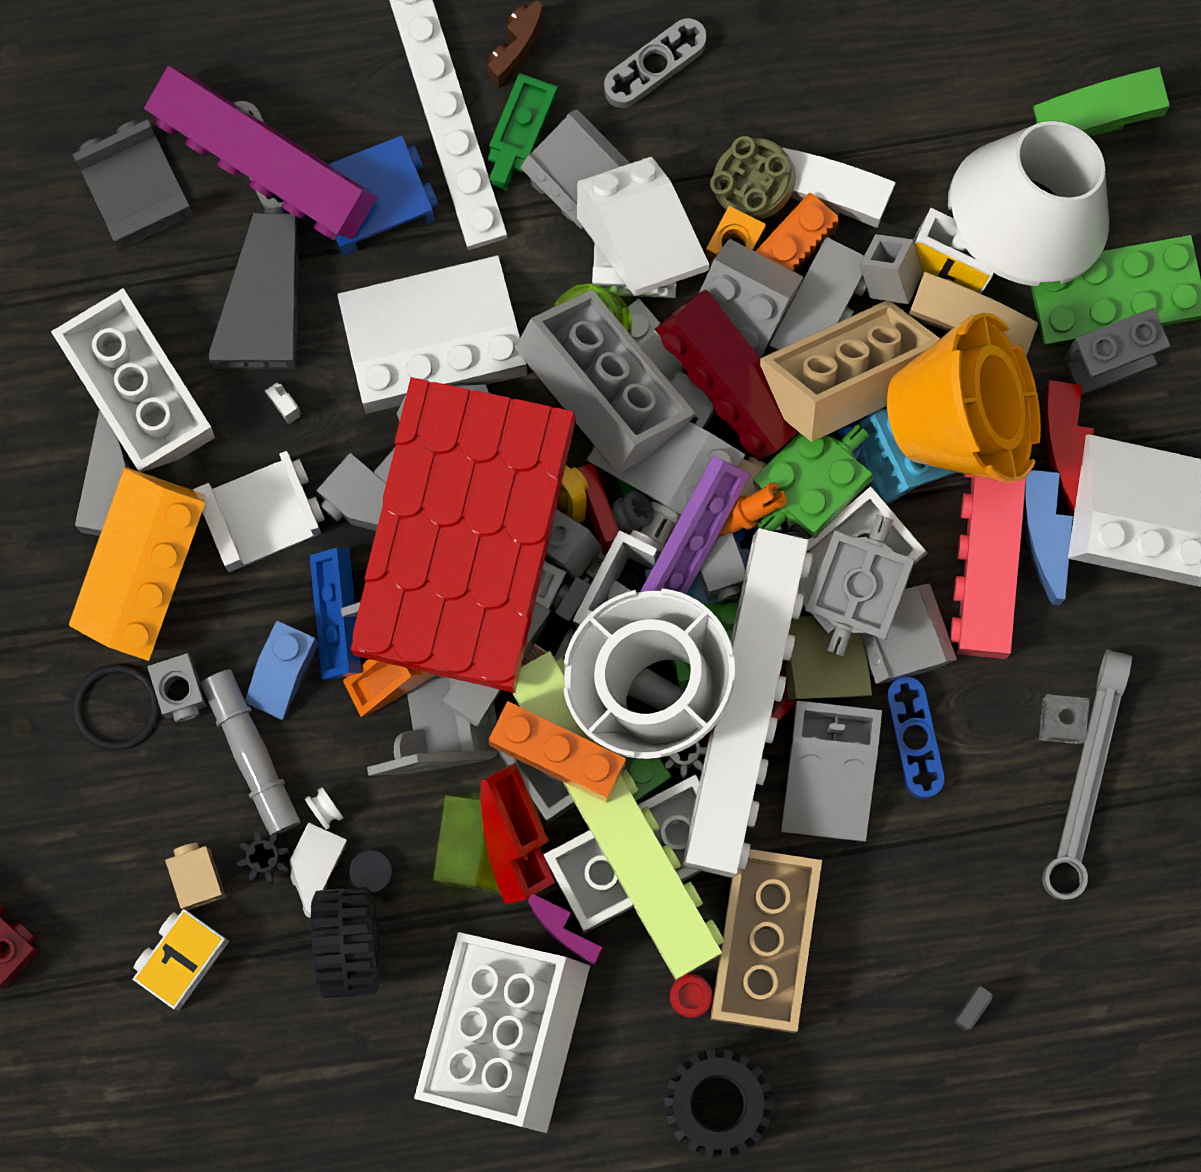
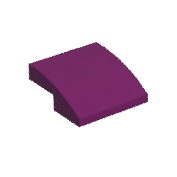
[528,894,602,967]

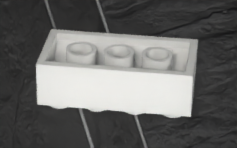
[51,288,215,472]

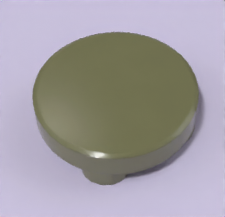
[710,136,796,220]

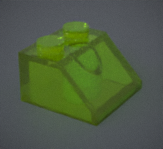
[433,795,500,892]

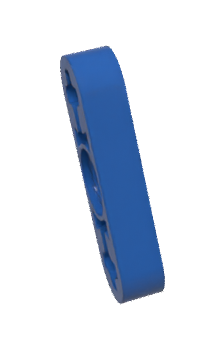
[886,677,944,799]

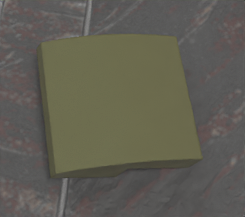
[783,616,872,701]

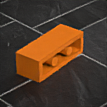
[488,701,626,803]

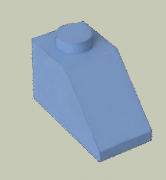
[245,621,318,720]

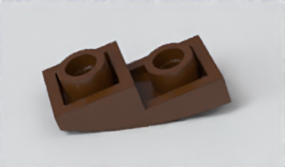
[487,0,543,88]

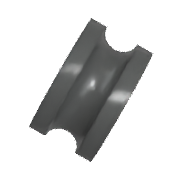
[612,490,654,533]

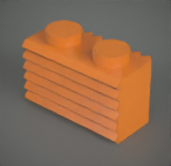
[755,192,838,273]

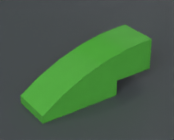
[1033,67,1170,136]

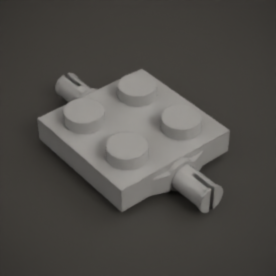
[805,514,915,656]

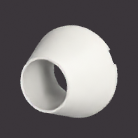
[948,121,1109,286]
[563,588,736,759]

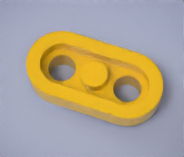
[556,466,588,524]

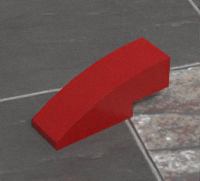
[1043,380,1094,517]
[480,763,555,904]

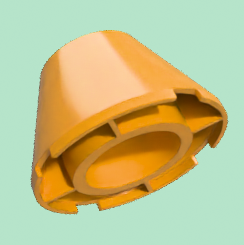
[887,313,1041,483]

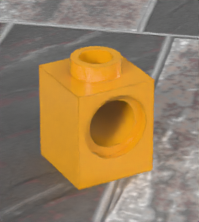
[705,206,766,267]

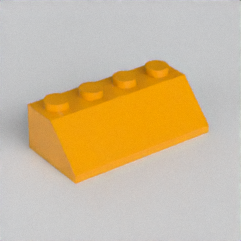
[69,467,205,661]

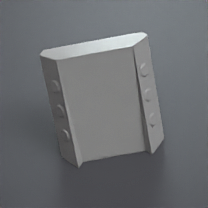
[520,109,630,229]
[860,584,957,684]

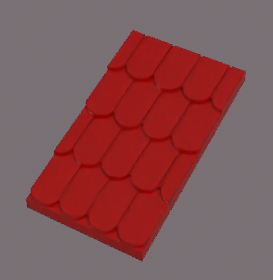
[351,377,576,693]

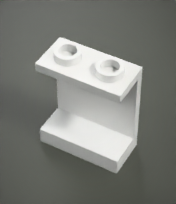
[193,451,325,572]
[573,530,659,629]

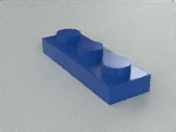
[310,548,362,680]

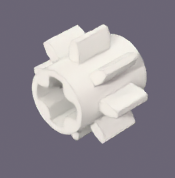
[665,739,707,778]

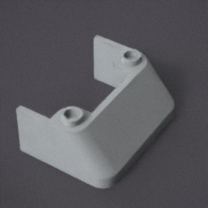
[341,602,499,776]

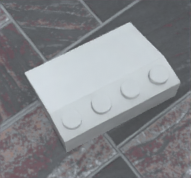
[337,256,527,414]
[1068,434,1201,587]
[414,932,590,1133]

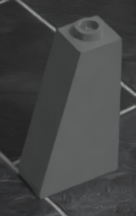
[209,208,299,369]

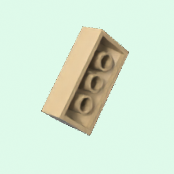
[760,301,940,442]

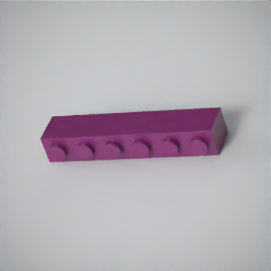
[144,66,378,240]

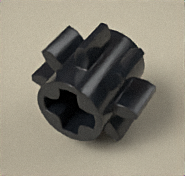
[237,831,291,884]

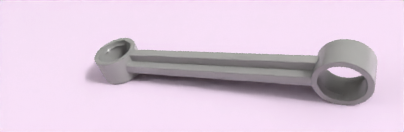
[1042,649,1132,900]

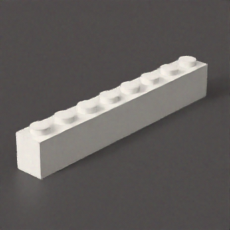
[681,528,813,878]

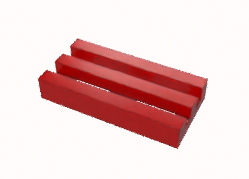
[578,464,619,557]

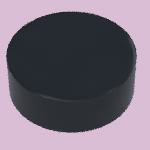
[349,850,393,894]

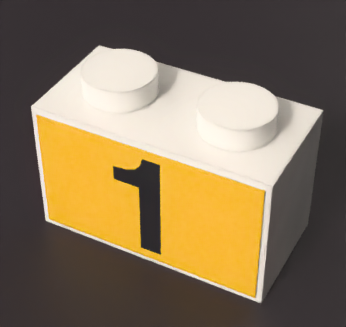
[913,208,994,294]
[132,909,229,1011]

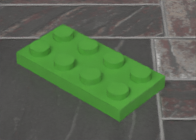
[1030,235,1201,348]

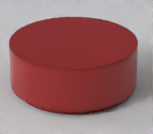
[670,974,713,1018]

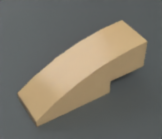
[909,272,1038,356]

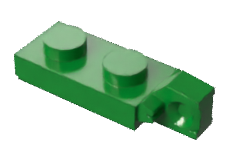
[488,73,559,191]

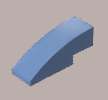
[1022,470,1073,605]

